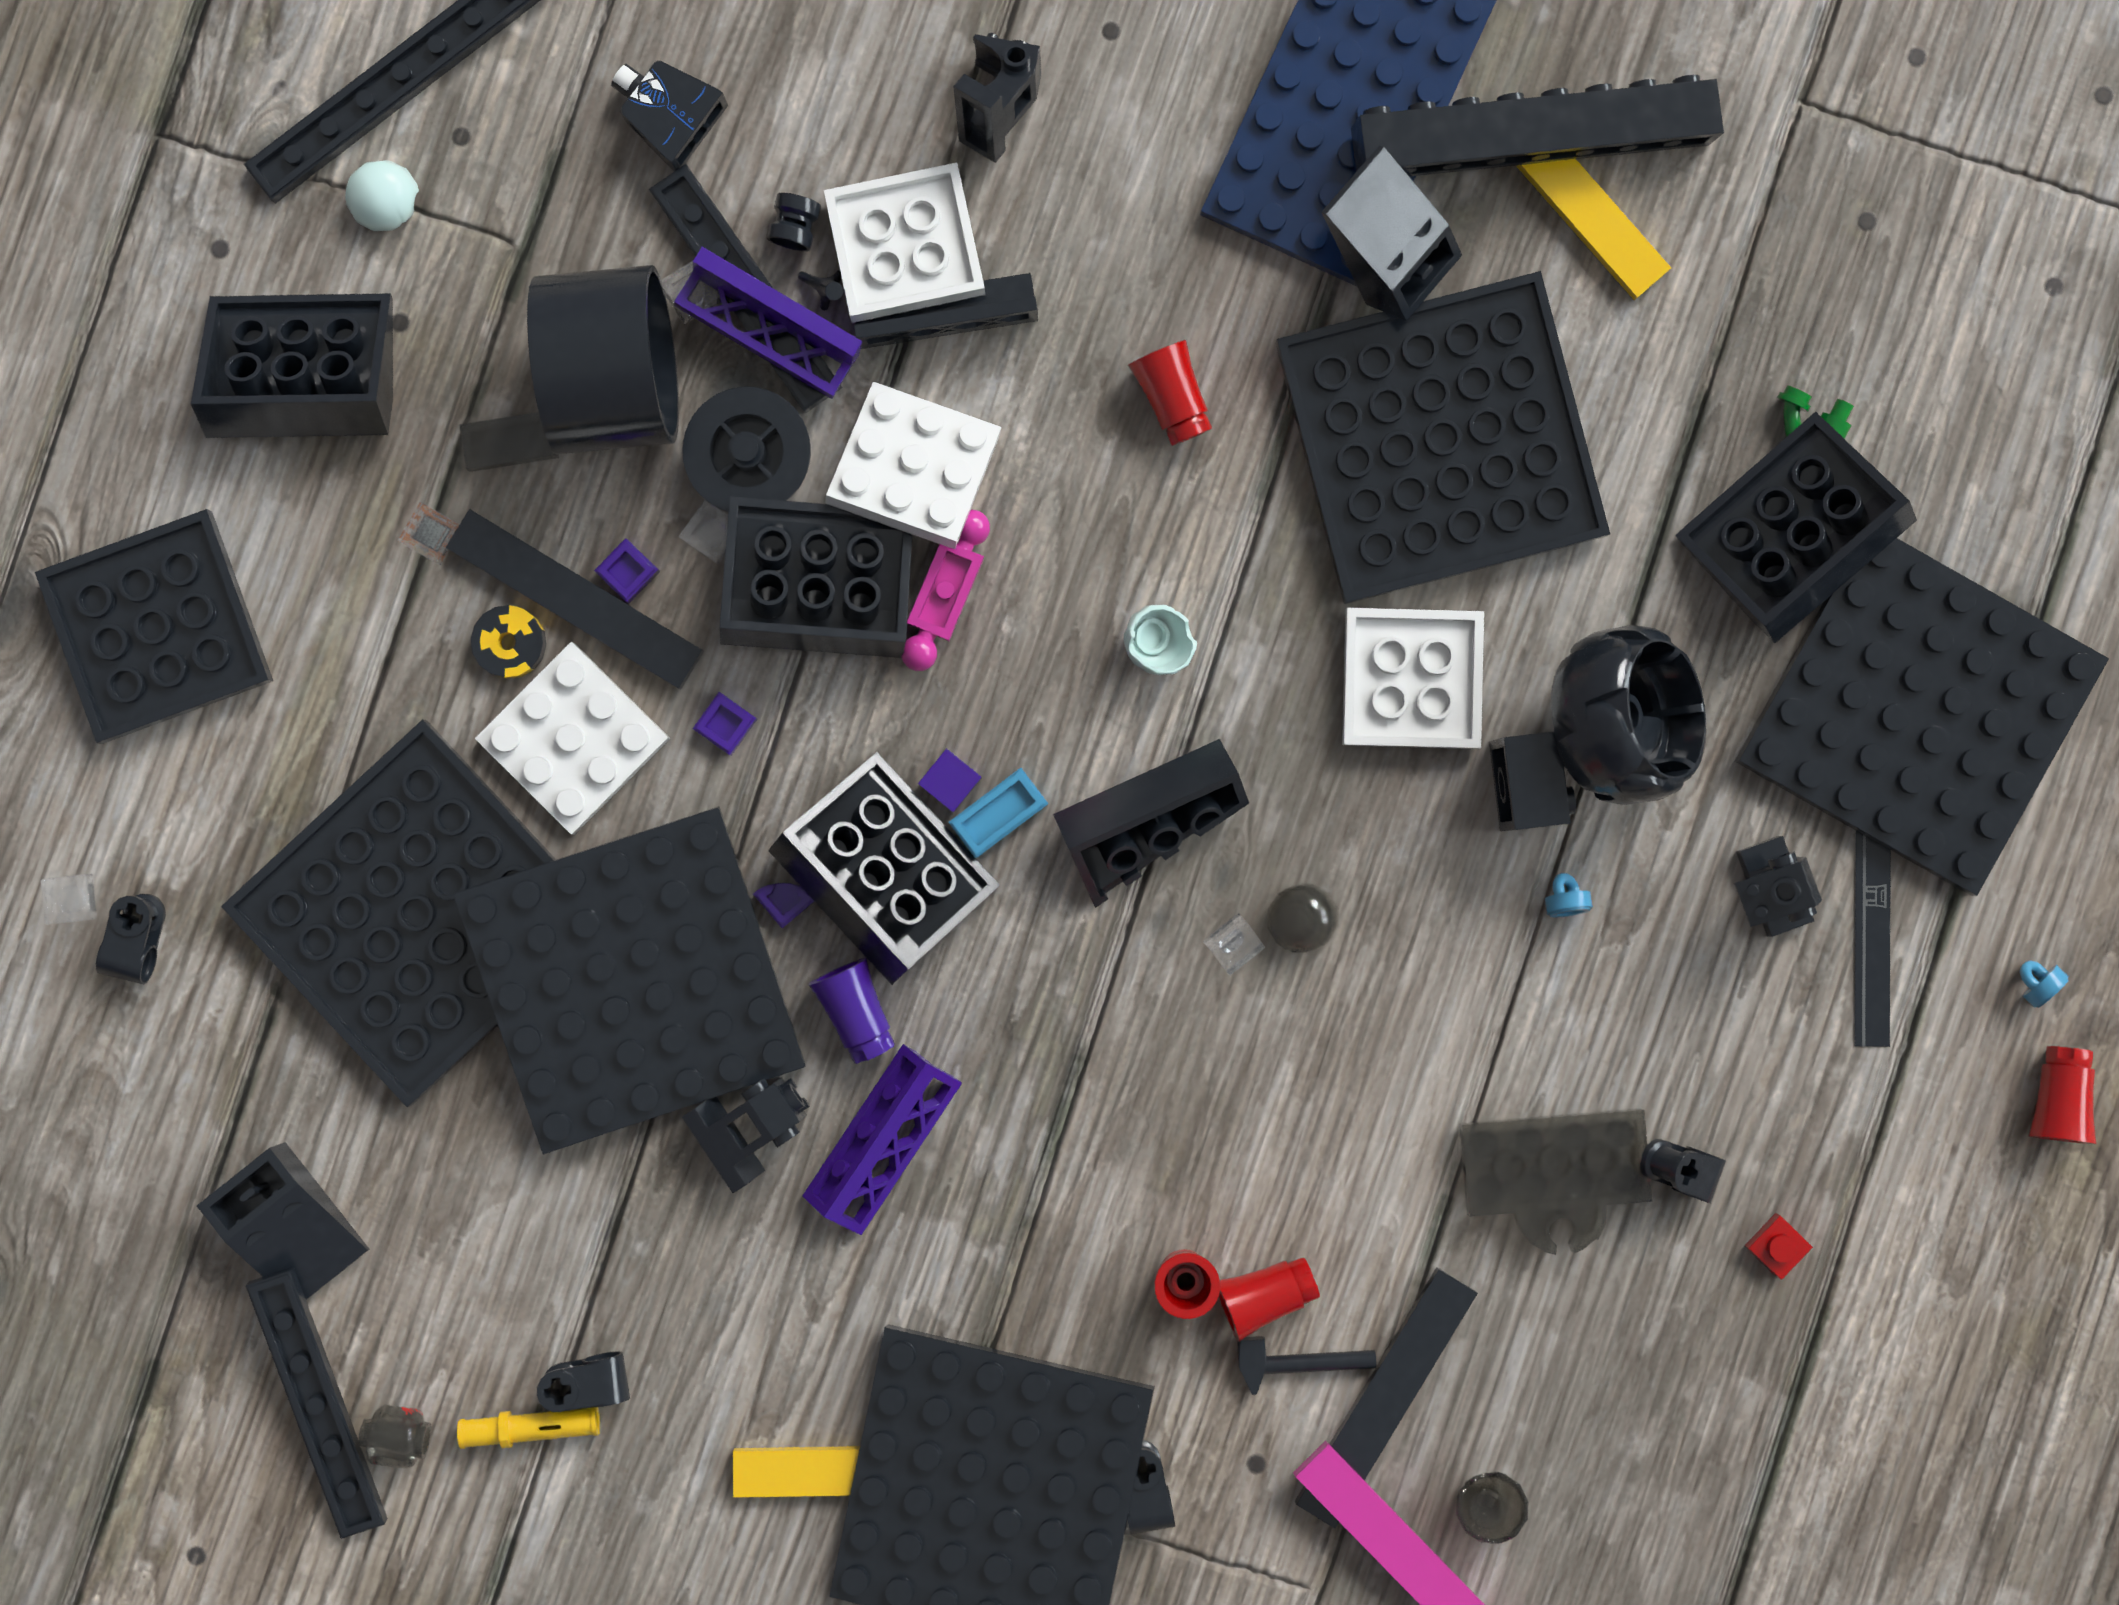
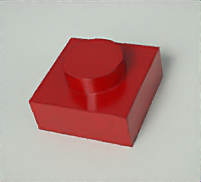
[1744,1213,1813,1280]

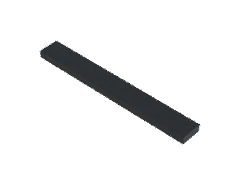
[243,0,541,204]

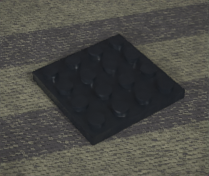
[35,509,273,744]

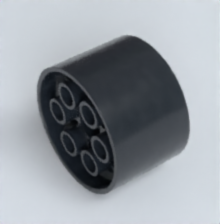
[527,265,679,454]

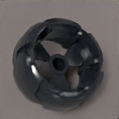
[1551,625,1707,805]

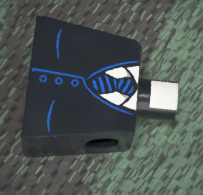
[611,60,728,171]

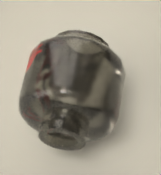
[359,1405,431,1469]

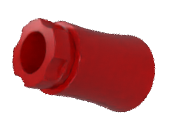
[1127,340,1212,446]
[2028,1046,2096,1144]
[1155,1249,1220,1319]
[1218,1258,1320,1342]

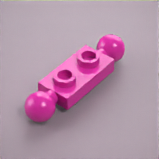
[901,509,990,671]

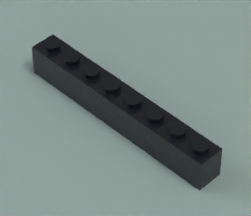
[1351,75,1724,177]

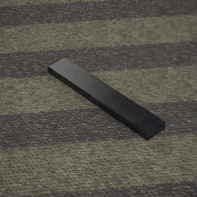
[649,164,842,414]
[446,509,704,690]
[246,1267,388,1539]
[1295,1267,1478,1528]

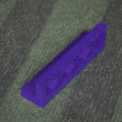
[674,247,862,399]
[802,1044,962,1235]

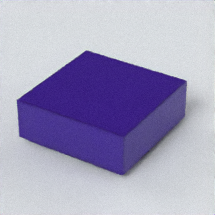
[594,538,660,603]
[693,692,757,756]
[918,748,982,813]

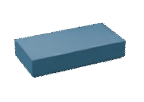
[949,768,1048,858]

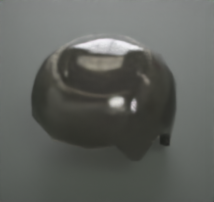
[1267,883,1339,953]
[1456,1472,1529,1544]

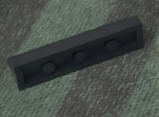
[854,273,1038,349]

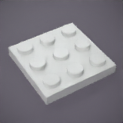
[824,162,986,323]
[825,382,1001,549]
[1342,608,1484,749]
[475,642,670,835]

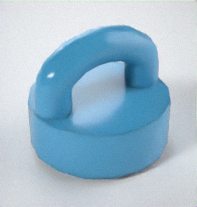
[1545,873,1593,917]
[2020,961,2069,1008]

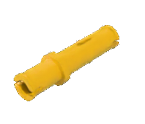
[457,1407,600,1449]

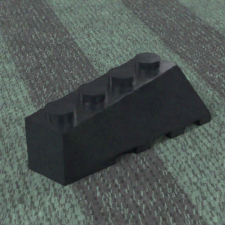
[1053,739,1249,908]

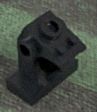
[953,33,1041,163]
[1734,836,1822,937]
[682,1077,810,1193]

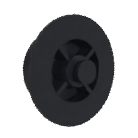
[682,387,811,512]

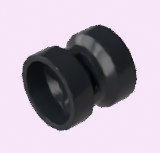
[766,193,821,251]

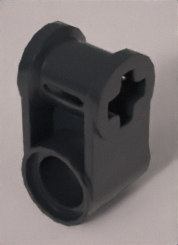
[96,894,166,985]
[1640,1139,1726,1204]
[537,1351,630,1412]
[1128,1440,1176,1535]

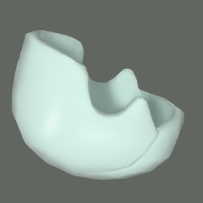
[345,160,419,231]
[1124,605,1197,675]

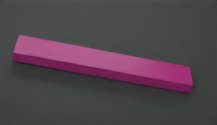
[1293,1440,1485,1605]

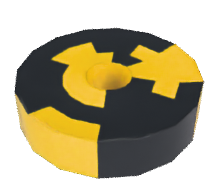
[471,605,547,679]

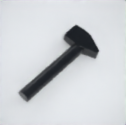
[1237,1336,1377,1395]

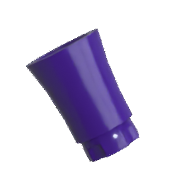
[808,958,895,1064]

